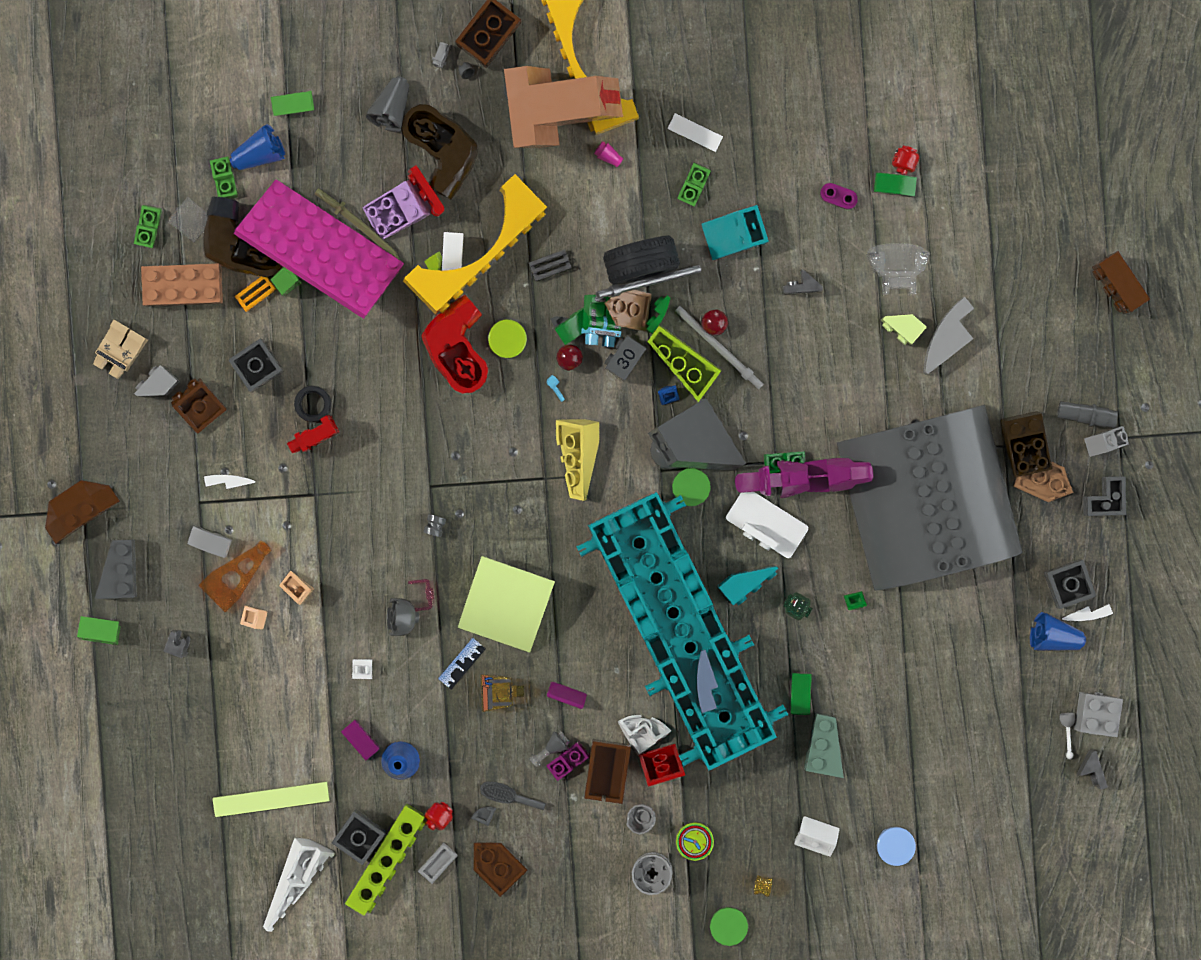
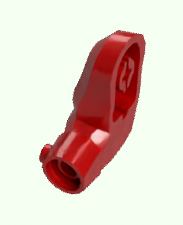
[422,294,488,394]

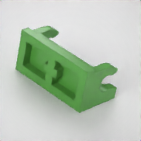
[77,616,121,645]

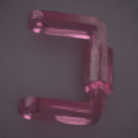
[408,579,434,611]

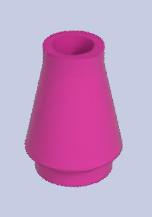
[594,141,623,167]

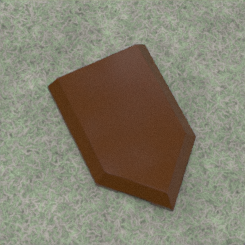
[473,842,528,897]

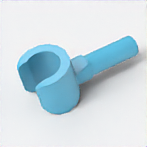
[547,375,565,402]

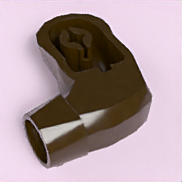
[402,104,479,200]

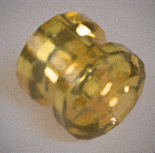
[753,875,772,897]

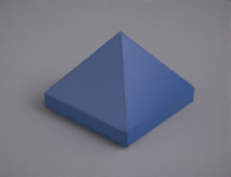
[658,385,680,405]

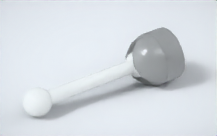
[1060,713,1075,759]

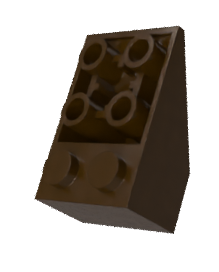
[1000,411,1052,477]

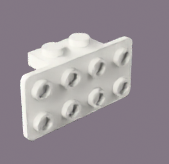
[726,492,808,558]

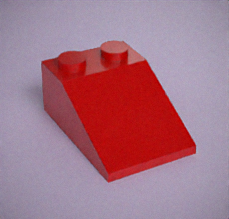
[639,744,685,787]

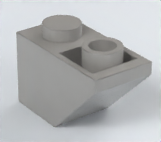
[134,365,180,397]
[1084,426,1129,457]

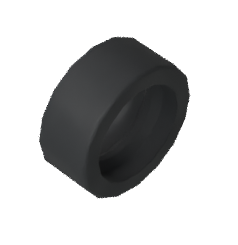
[294,386,332,422]

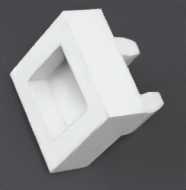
[352,659,373,679]

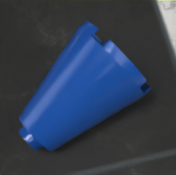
[230,124,285,170]
[1030,612,1086,651]
[381,741,420,780]

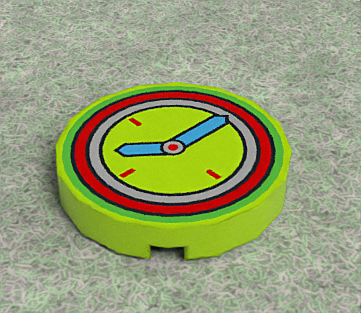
[676,822,714,861]

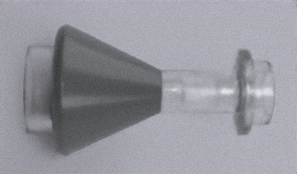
[529,731,570,767]

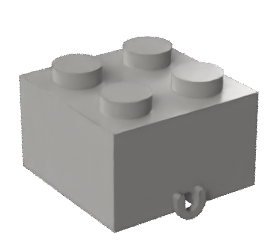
[1074,692,1123,737]

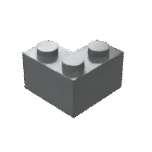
[1083,476,1126,516]

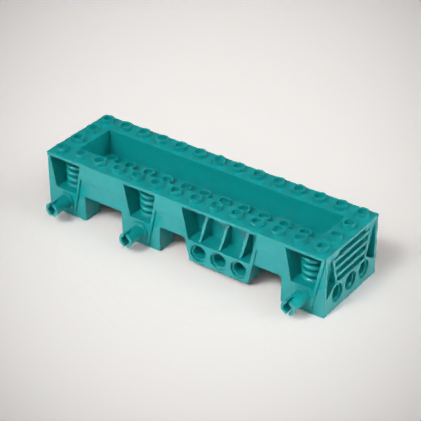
[576,492,788,771]

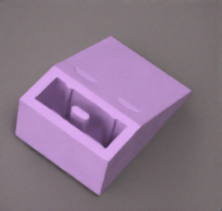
[362,180,431,240]

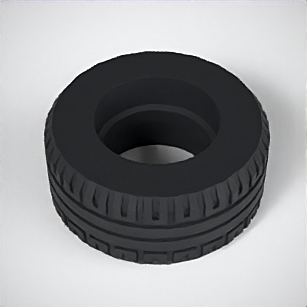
[603,235,680,285]

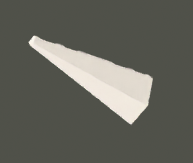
[263,838,335,932]

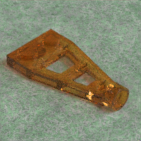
[198,540,272,612]

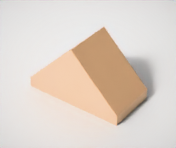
[279,571,314,605]

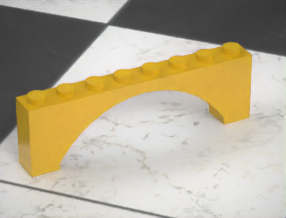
[541,0,639,135]
[403,174,547,314]

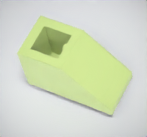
[881,314,926,345]

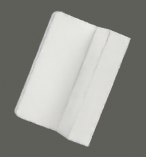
[794,816,839,857]

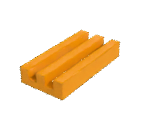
[234,277,277,312]

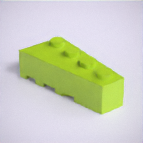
[648,325,721,402]

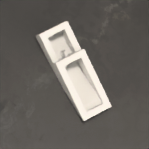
[442,232,464,271]

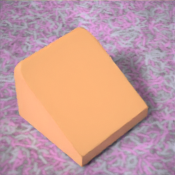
[240,606,267,630]

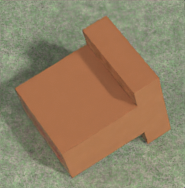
[504,66,623,148]

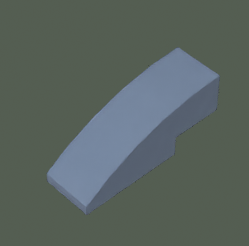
[697,649,718,713]

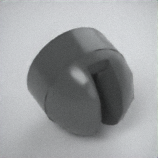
[458,62,475,79]

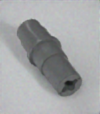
[1057,401,1118,428]

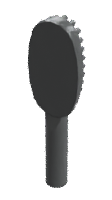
[480,781,546,810]

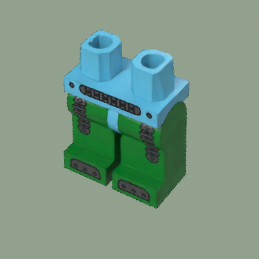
[581,294,621,348]

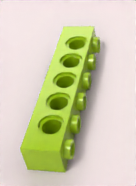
[345,803,427,916]

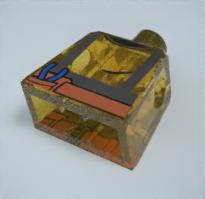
[481,674,524,712]

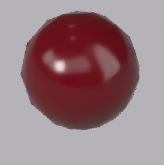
[702,309,728,336]
[556,344,583,371]

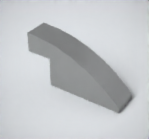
[923,297,974,375]

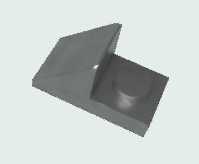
[783,269,823,295]
[1077,749,1108,790]

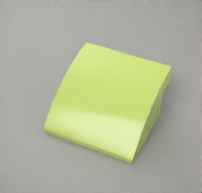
[458,556,555,652]

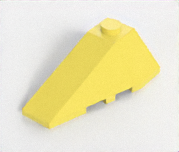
[556,419,599,501]

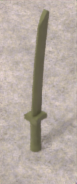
[315,188,400,260]

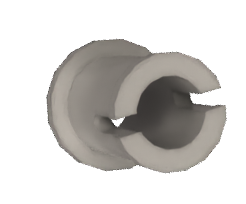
[432,42,451,68]

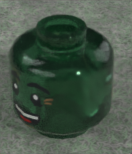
[783,592,813,620]

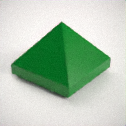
[844,591,867,610]

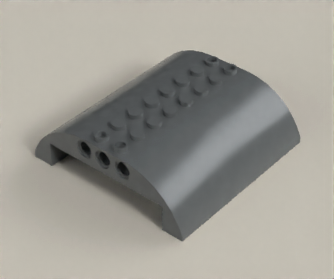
[837,405,1023,591]

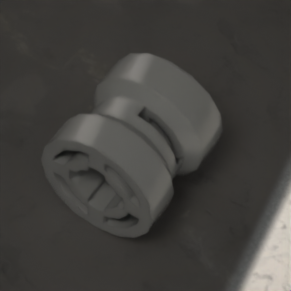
[423,514,447,537]

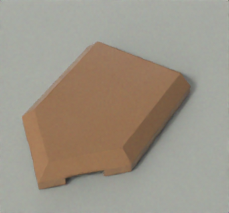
[605,290,652,332]
[1013,462,1074,502]

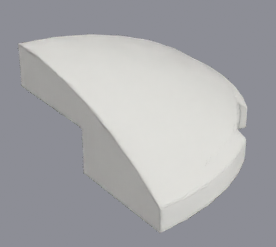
[618,715,671,756]

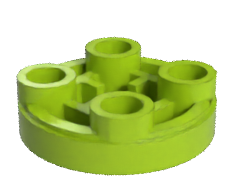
[488,320,527,358]

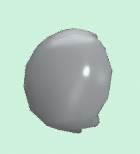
[626,804,656,835]

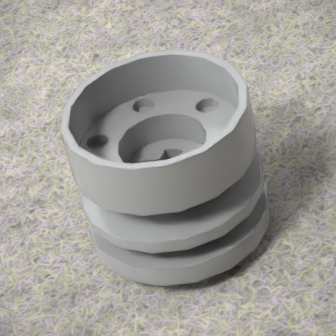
[632,852,673,895]

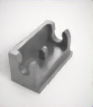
[164,629,190,658]

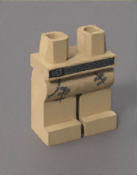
[93,320,148,379]

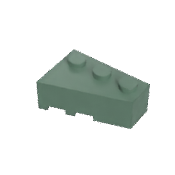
[804,712,844,778]

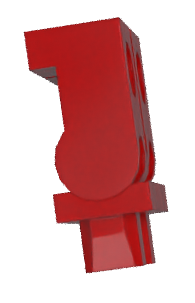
[287,415,340,453]

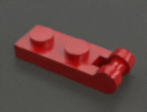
[408,165,444,217]

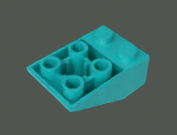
[701,205,769,261]
[717,565,778,606]

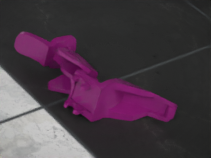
[735,458,873,498]

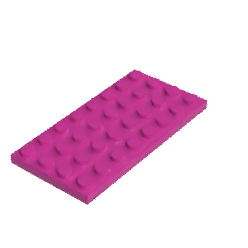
[234,179,404,319]

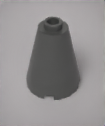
[366,76,409,132]

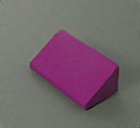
[547,682,587,709]
[341,719,380,761]

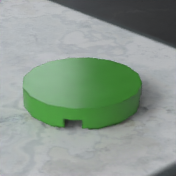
[672,468,710,506]
[710,907,748,946]

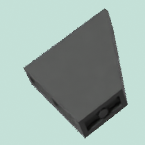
[648,398,746,471]

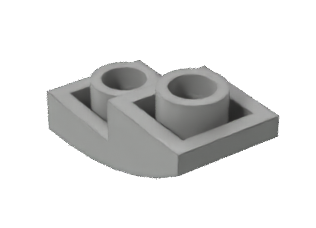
[187,526,232,558]

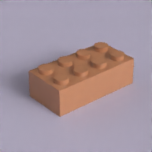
[141,264,223,307]

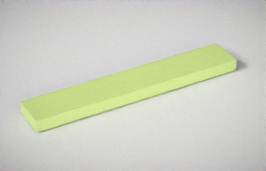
[213,782,330,817]

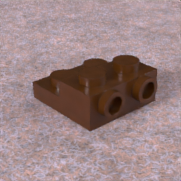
[171,378,227,434]

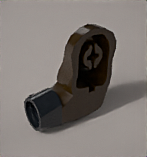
[203,197,282,277]

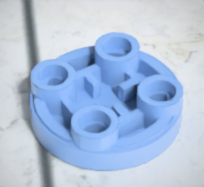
[877,827,916,866]

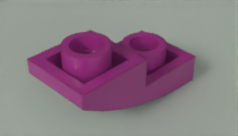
[546,741,590,781]

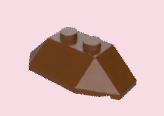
[45,480,120,544]

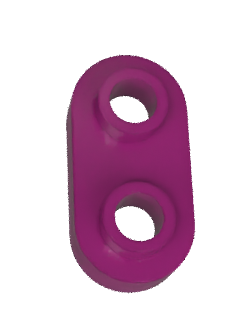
[820,183,858,210]

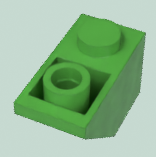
[271,267,302,296]

